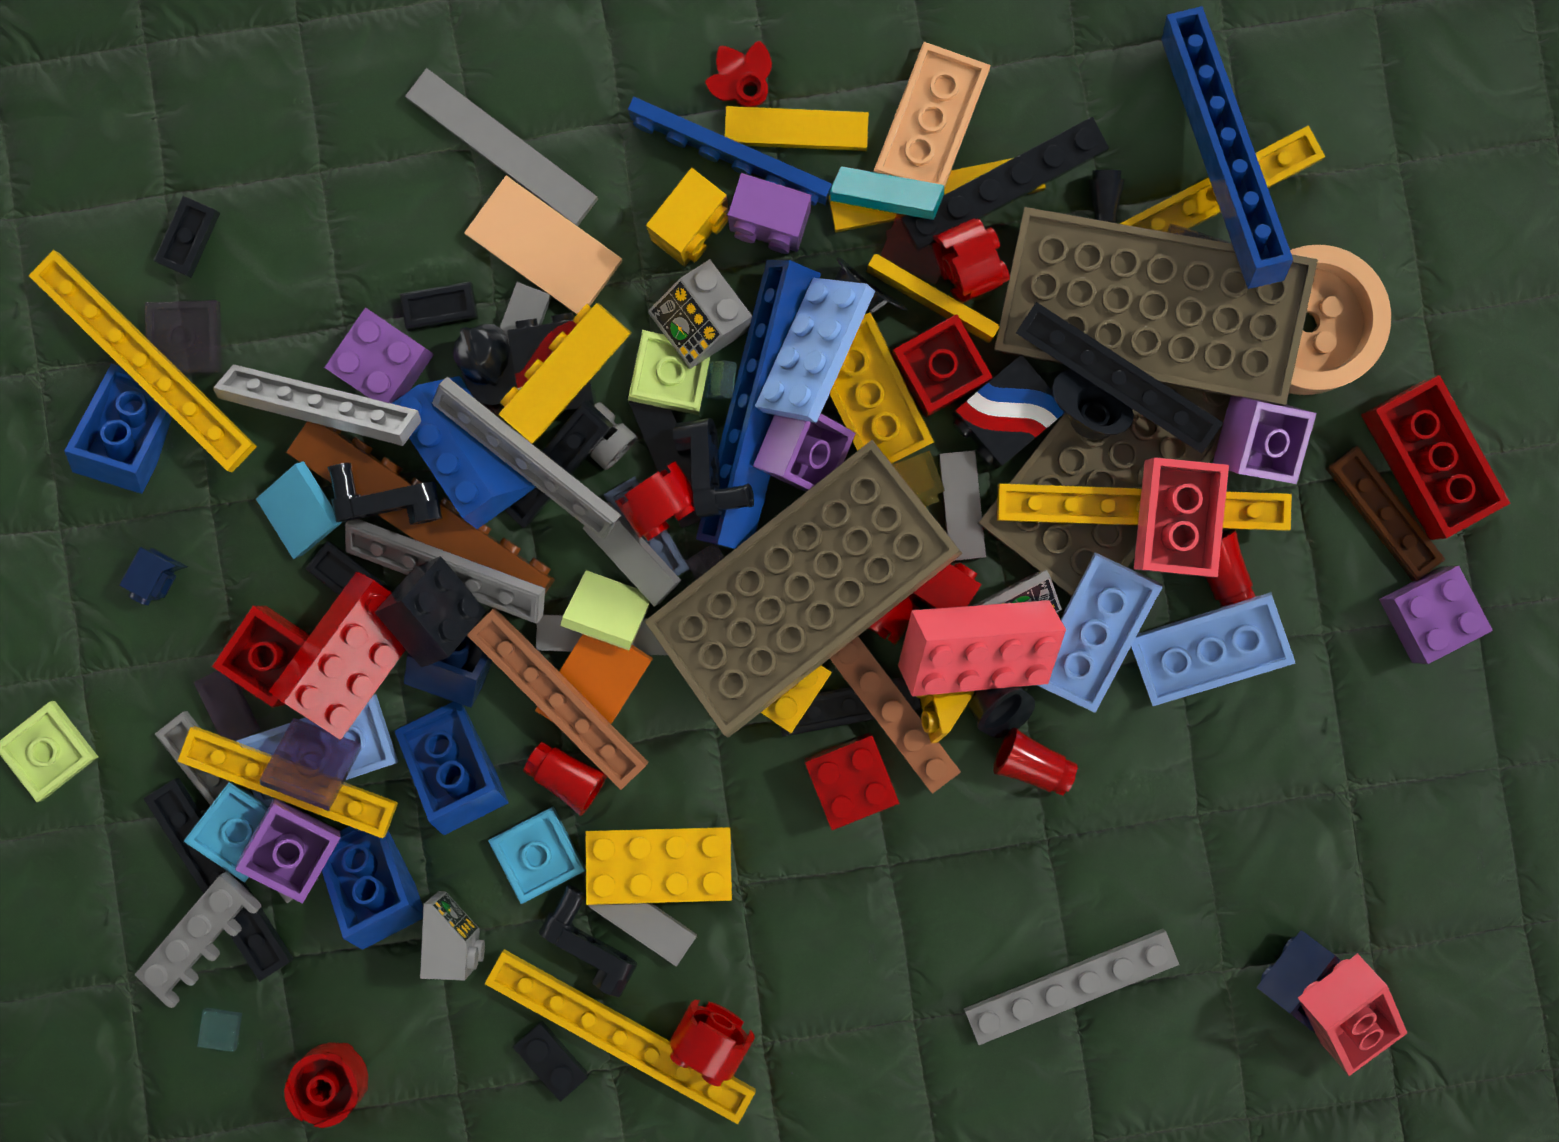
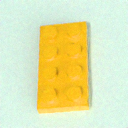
[830,312,934,464]
[586,827,732,905]

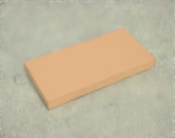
[874,42,991,188]
[464,175,623,315]

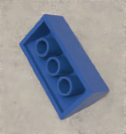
[391,376,536,529]

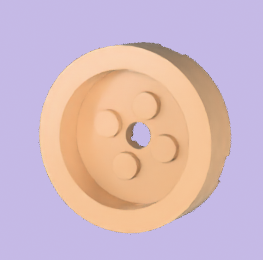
[1289,245,1391,395]

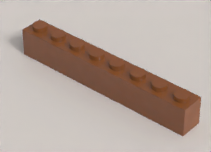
[286,421,555,594]

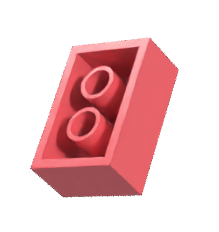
[1134,457,1229,577]
[1298,953,1407,1076]

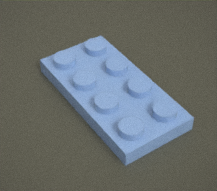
[755,278,875,423]
[1037,552,1162,713]
[1131,592,1296,706]
[236,694,398,806]

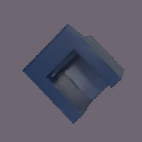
[119,547,188,605]

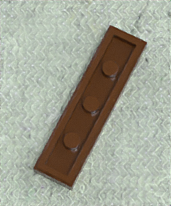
[1325,446,1445,581]

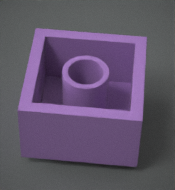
[728,173,812,254]
[324,308,434,403]
[1213,396,1317,484]
[753,414,856,492]
[1379,566,1493,664]
[235,798,340,904]

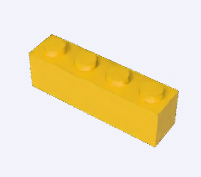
[498,303,632,444]

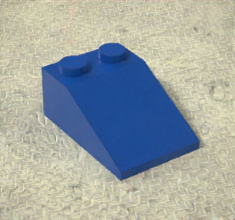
[64,364,172,494]
[395,702,509,835]
[322,826,423,950]

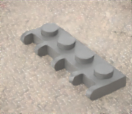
[135,871,261,1008]

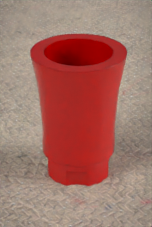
[1205,529,1256,608]
[993,727,1078,796]
[523,742,607,816]

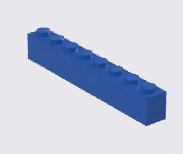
[1161,6,1293,289]
[696,260,821,549]

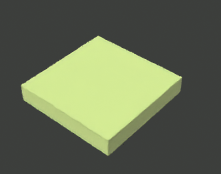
[628,330,710,415]
[560,570,650,650]
[0,701,98,802]

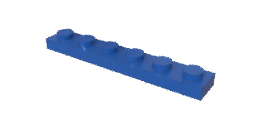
[628,96,832,205]

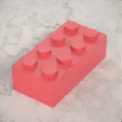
[898,600,1066,696]

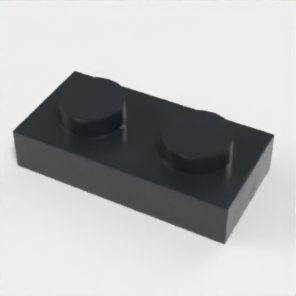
[154,196,220,278]
[513,1021,589,1102]

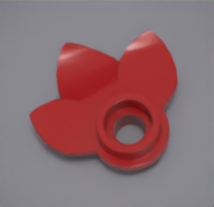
[705,41,772,107]

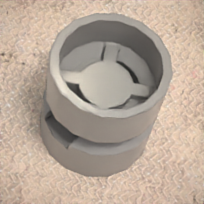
[591,402,637,471]

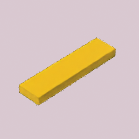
[725,106,869,151]
[866,254,999,343]

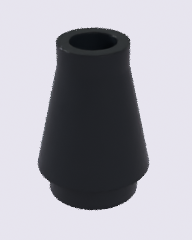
[1089,170,1125,222]

